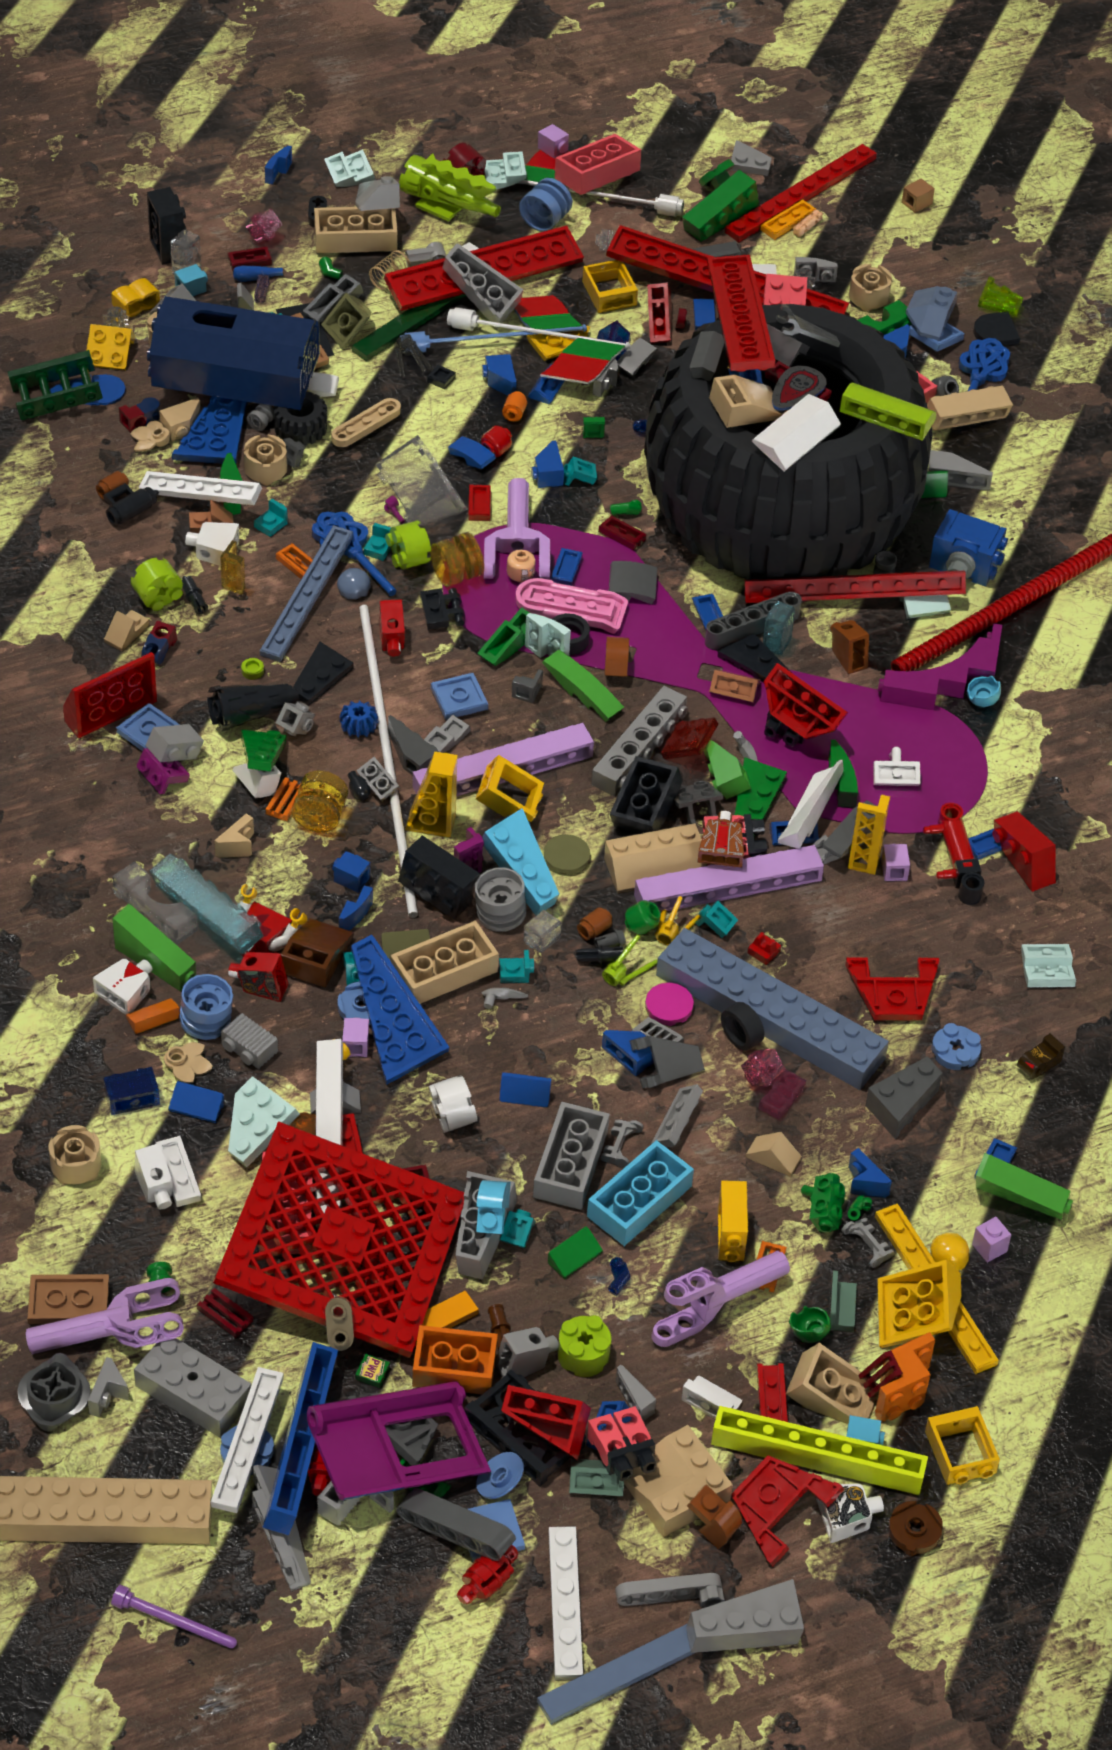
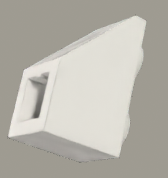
[232,763,281,798]

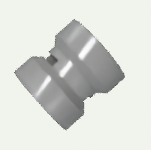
[247,404,274,431]

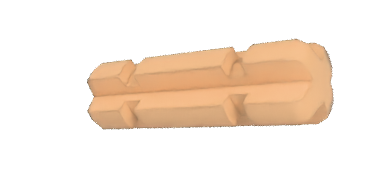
[793,209,823,237]

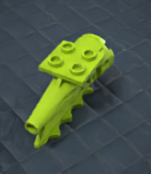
[399,153,501,222]

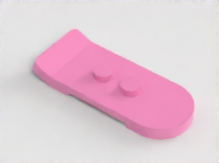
[516,578,628,634]

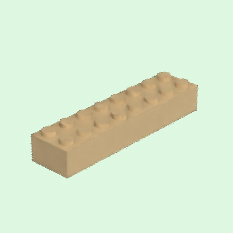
[0,1476,213,1544]

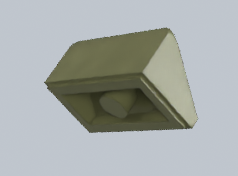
[381,929,430,960]

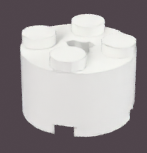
[428,1075,478,1133]

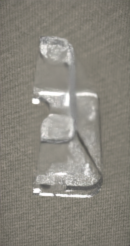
[376,435,468,527]

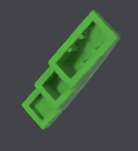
[542,650,624,722]

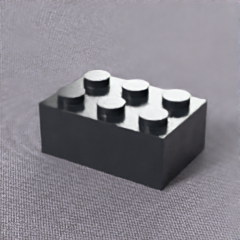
[147,187,188,265]
[609,756,683,834]
[398,835,479,919]

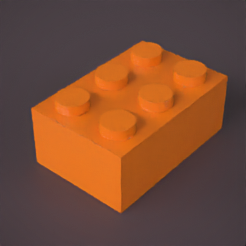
[412,1325,498,1395]

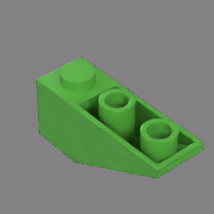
[703,736,751,800]

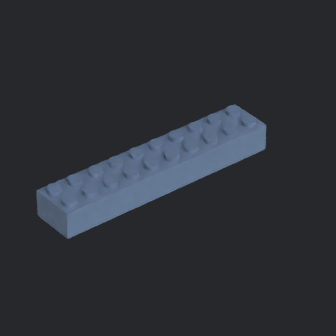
[656,928,889,1090]

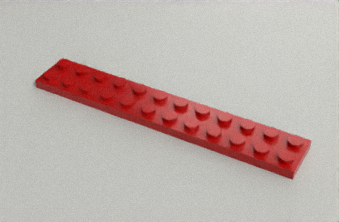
[606,225,849,314]

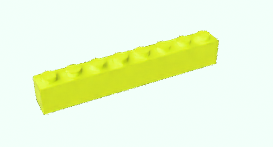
[711,1406,928,1495]

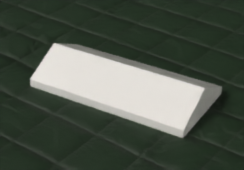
[752,394,841,472]

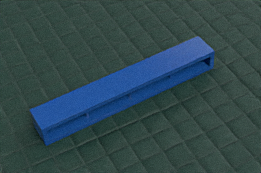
[262,1342,338,1535]

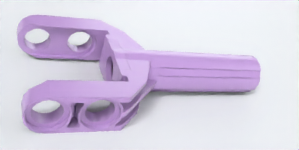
[484,478,550,579]
[651,1251,790,1347]
[26,1278,184,1354]

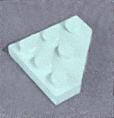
[228,1076,300,1167]

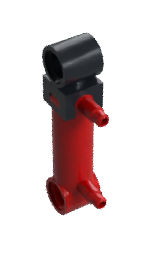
[923,802,985,905]

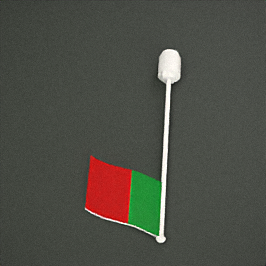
[519,150,684,217]
[447,307,630,384]

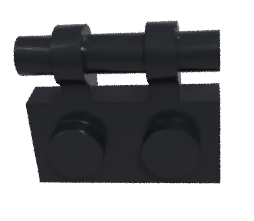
[420,588,465,630]

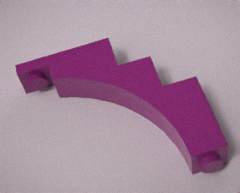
[878,624,1002,710]

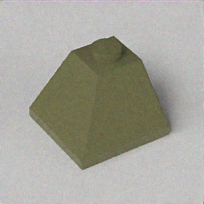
[321,293,372,350]

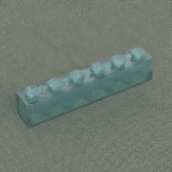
[149,853,264,954]

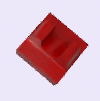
[747,932,781,965]

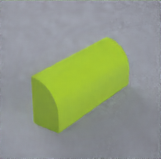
[840,382,936,441]

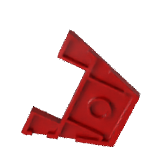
[845,957,940,1020]
[731,1455,844,1567]

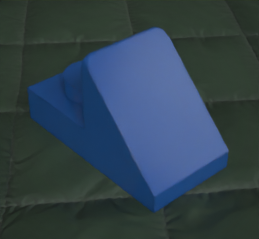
[848,1148,892,1198]

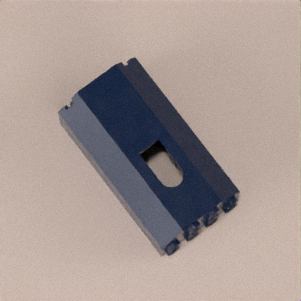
[147,296,320,410]

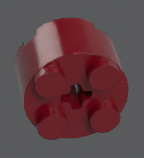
[443,142,486,176]

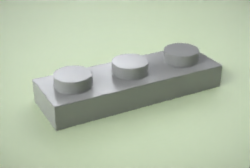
[652,1084,703,1148]

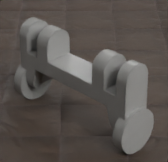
[600,1120,644,1168]
[842,1218,895,1268]

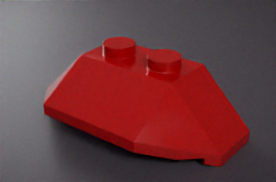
[764,663,848,740]

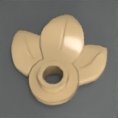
[130,421,170,452]
[164,1042,212,1084]

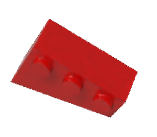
[501,1385,591,1460]

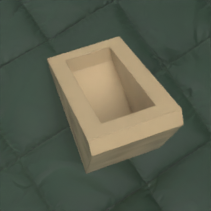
[746,1132,802,1177]

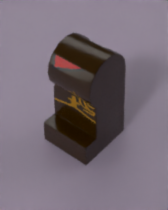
[1017,1033,1065,1079]

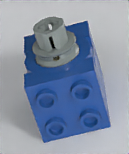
[929,509,1008,587]

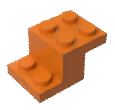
[875,1332,935,1423]

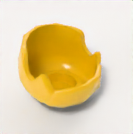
[930,1233,969,1271]

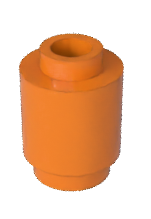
[502,391,527,422]

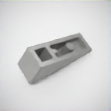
[928,450,993,491]

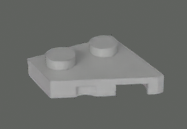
[731,140,772,176]

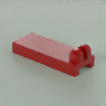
[756,1363,788,1422]

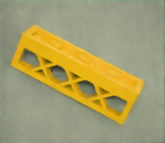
[848,795,890,875]

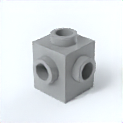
[276,701,316,736]

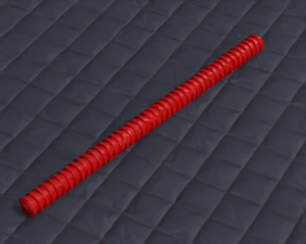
[891,534,1112,671]

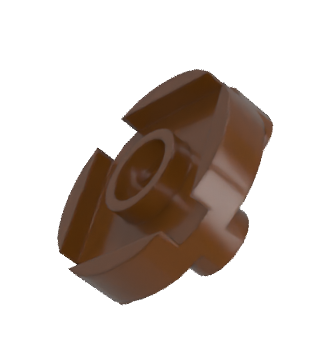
[888,1501,943,1556]

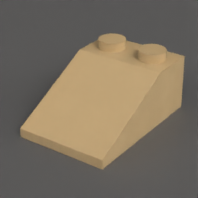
[786,1343,878,1424]

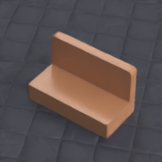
[709,670,761,702]

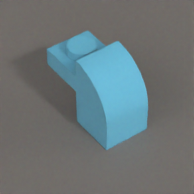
[476,1180,511,1234]

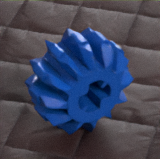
[339,700,378,738]

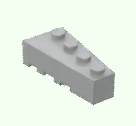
[443,243,523,329]
[686,1579,804,1653]

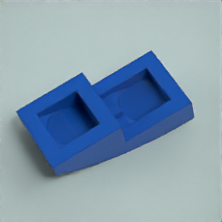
[265,146,292,185]
[448,436,496,469]
[339,886,373,931]

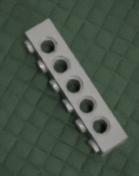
[591,686,688,796]

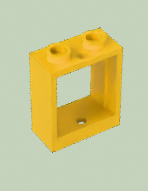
[582,260,638,313]
[476,755,544,822]
[717,1181,748,1262]
[925,1406,1000,1485]

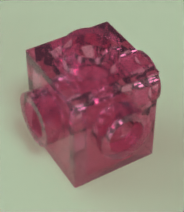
[246,208,283,243]
[741,1049,786,1087]

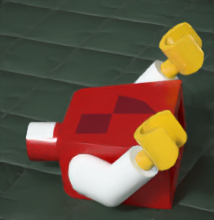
[235,884,307,957]

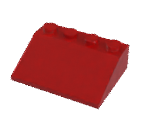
[63,652,157,739]

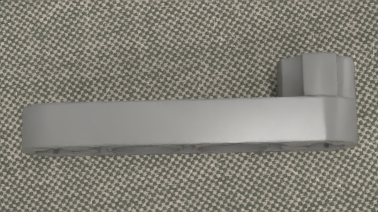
[615,1573,725,1608]

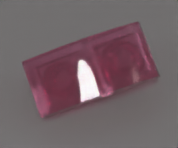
[758,1069,807,1119]

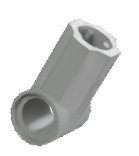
[405,242,446,267]

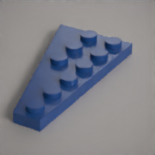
[172,396,247,464]
[351,935,449,1085]

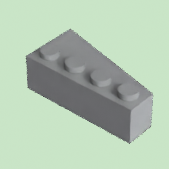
[456,1171,518,1279]

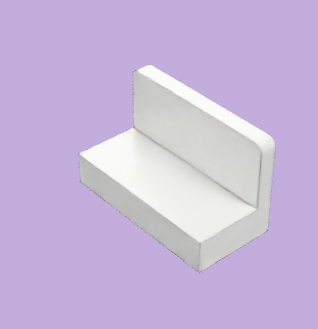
[682,1376,742,1419]

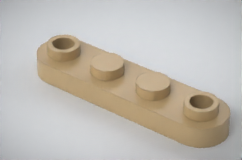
[331,398,401,447]

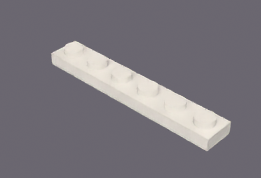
[139,471,262,505]
[211,1367,284,1513]
[548,1527,583,1680]

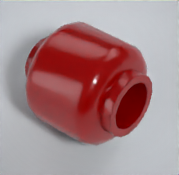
[481,426,512,457]

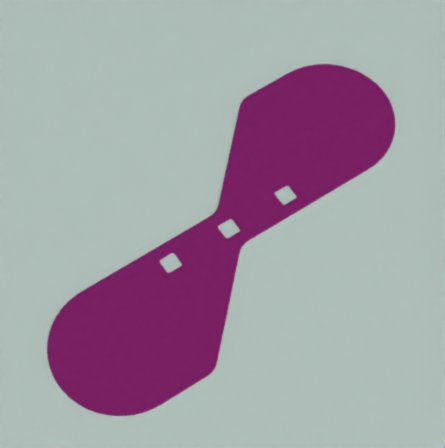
[442,523,988,834]

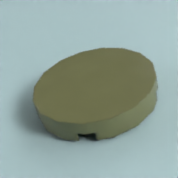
[544,834,590,875]

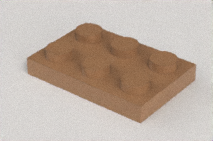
[27,1274,109,1324]

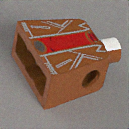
[697,811,744,868]

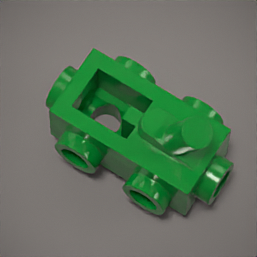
[801,1173,845,1232]

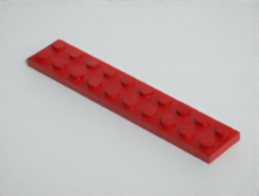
[384,225,584,311]
[707,255,775,372]

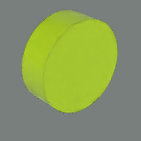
[241,658,264,680]

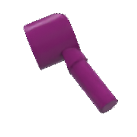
[384,496,405,524]

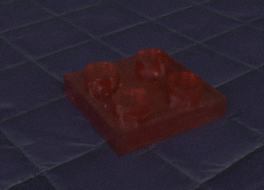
[661,717,719,759]

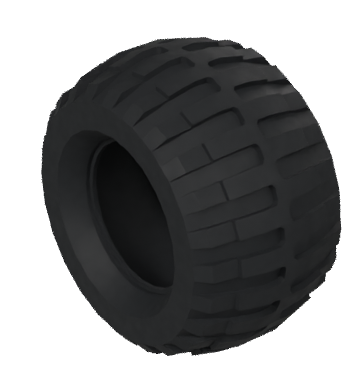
[644,304,933,580]

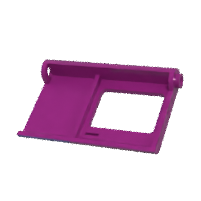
[307,1381,491,1500]

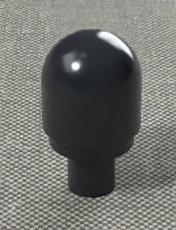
[347,771,371,801]

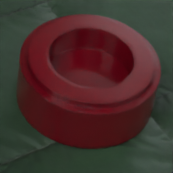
[675,308,687,329]

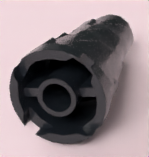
[207,684,299,732]

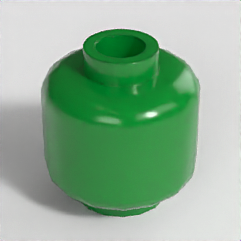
[625,900,661,935]

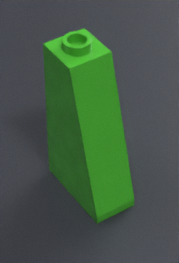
[113,904,197,992]
[976,1153,1073,1220]

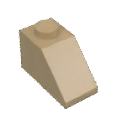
[160,398,200,442]

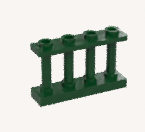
[7,350,103,420]

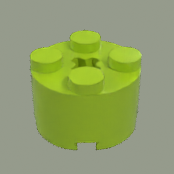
[385,520,431,570]
[131,558,183,611]
[558,1315,611,1377]

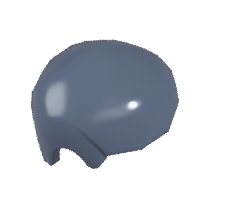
[337,568,371,599]

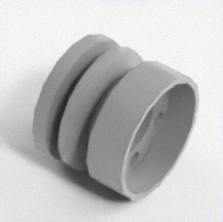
[475,868,526,931]

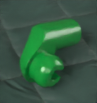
[319,256,343,280]
[610,500,642,515]
[848,1195,872,1220]

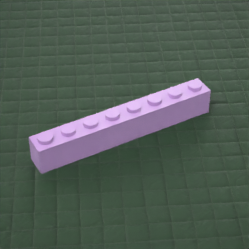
[413,723,594,797]
[634,845,824,913]

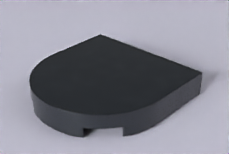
[973,312,1020,346]

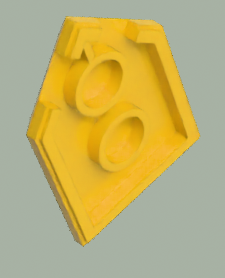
[526,326,590,361]

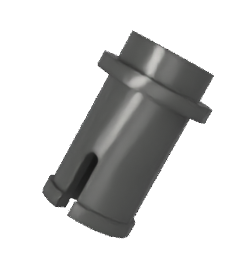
[594,929,626,948]

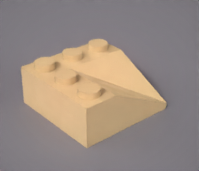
[624,1425,733,1538]

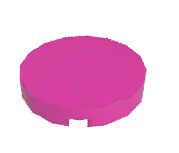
[645,982,694,1026]

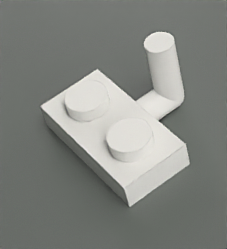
[873,746,920,786]

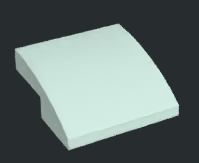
[324,150,376,187]
[484,152,526,189]
[899,595,951,619]
[525,613,571,658]
[1021,944,1076,987]

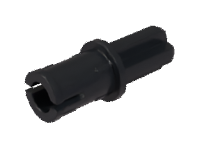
[182,576,208,614]
[576,945,624,964]

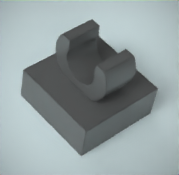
[283,438,306,468]

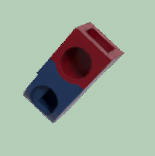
[119,397,160,433]
[141,620,178,665]

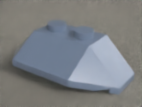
[906,286,957,341]

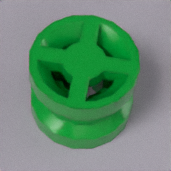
[146,1262,173,1293]

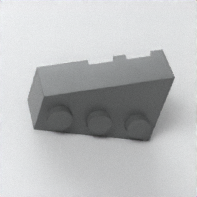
[866,1056,942,1139]

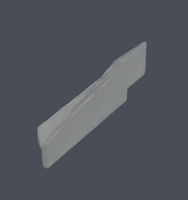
[252,1465,311,1591]

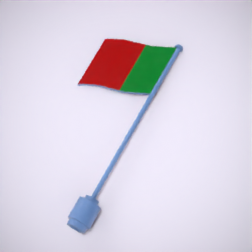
[399,295,587,354]

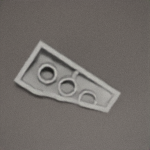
[355,176,400,211]

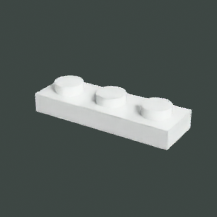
[156,1136,201,1207]

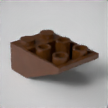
[281,918,354,988]

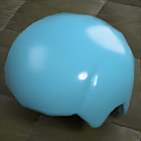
[967,676,1001,708]

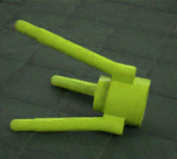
[602,935,657,986]

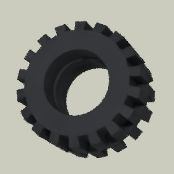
[274,392,327,446]

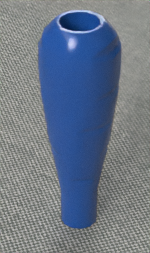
[233,266,283,282]

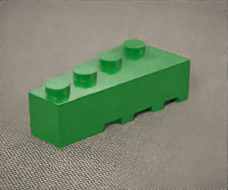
[682,170,759,242]

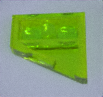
[978,276,1023,317]

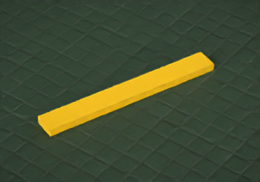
[875,1203,999,1374]

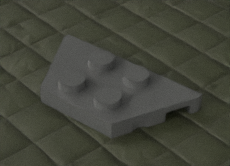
[347,1393,438,1466]

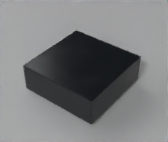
[427,365,456,390]

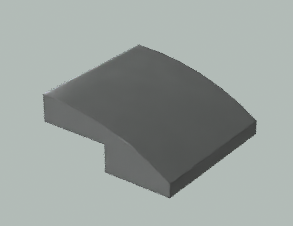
[608,561,657,604]

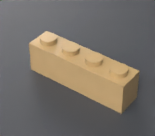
[927,385,1013,431]

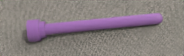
[111,1584,237,1648]

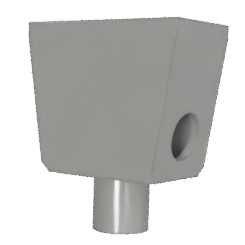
[495,1327,558,1378]

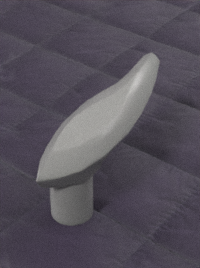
[733,731,758,762]
[482,988,528,1009]

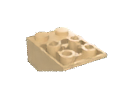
[709,375,785,428]

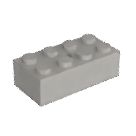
[533,1102,610,1210]
[134,1338,252,1438]

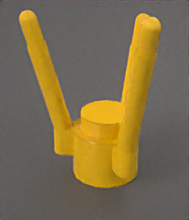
[655,896,700,946]

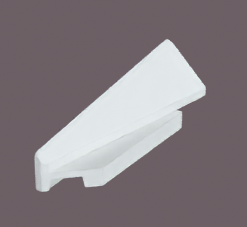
[778,760,844,849]

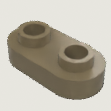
[325,1296,354,1351]

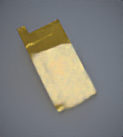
[220,540,245,594]

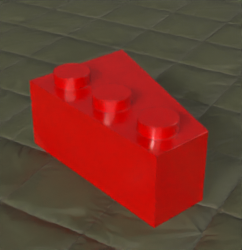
[992,811,1056,892]

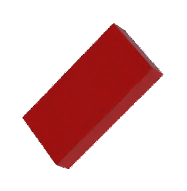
[468,485,491,521]

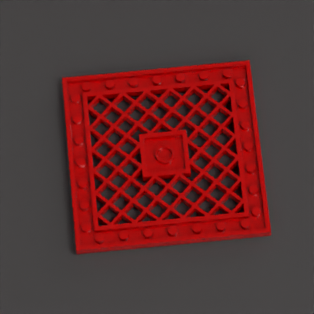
[213,1121,464,1358]

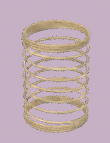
[369,250,411,290]

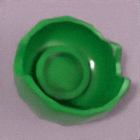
[789,1306,831,1343]

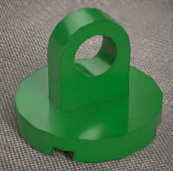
[699,159,735,189]

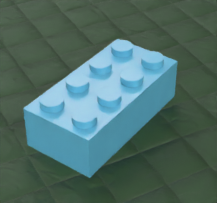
[587,1140,694,1246]

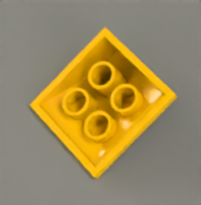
[878,1259,962,1348]

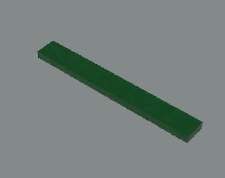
[352,294,466,361]

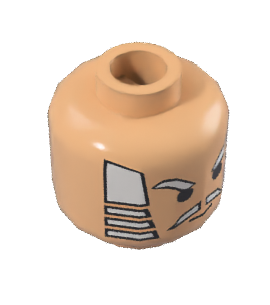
[507,550,536,582]

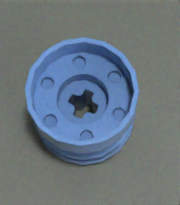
[519,178,573,232]
[179,974,233,1040]

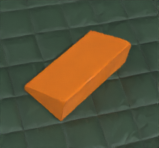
[126,998,180,1034]

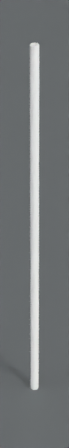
[359,605,418,918]

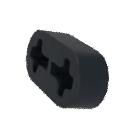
[308,196,327,228]

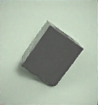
[512,670,543,703]

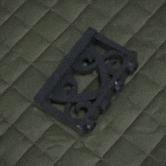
[465,1369,586,1487]

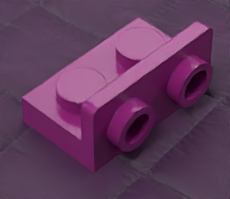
[137,748,190,794]
[454,827,484,873]

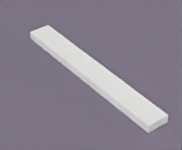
[315,1039,343,1228]

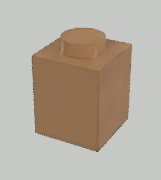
[902,178,935,213]

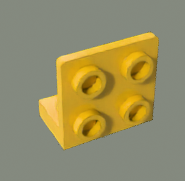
[86,324,135,370]

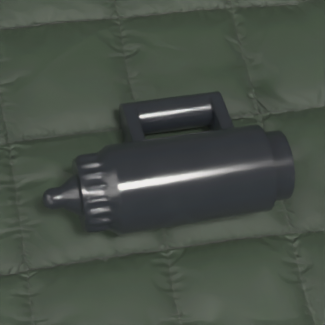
[103,483,159,525]

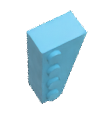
[483,808,559,916]

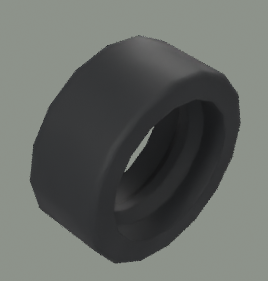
[552,613,590,655]
[721,1002,765,1051]

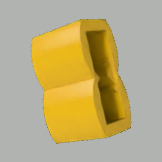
[111,278,160,318]

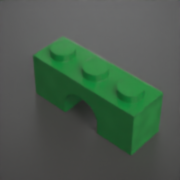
[857,300,912,335]

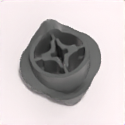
[18,1353,91,1432]

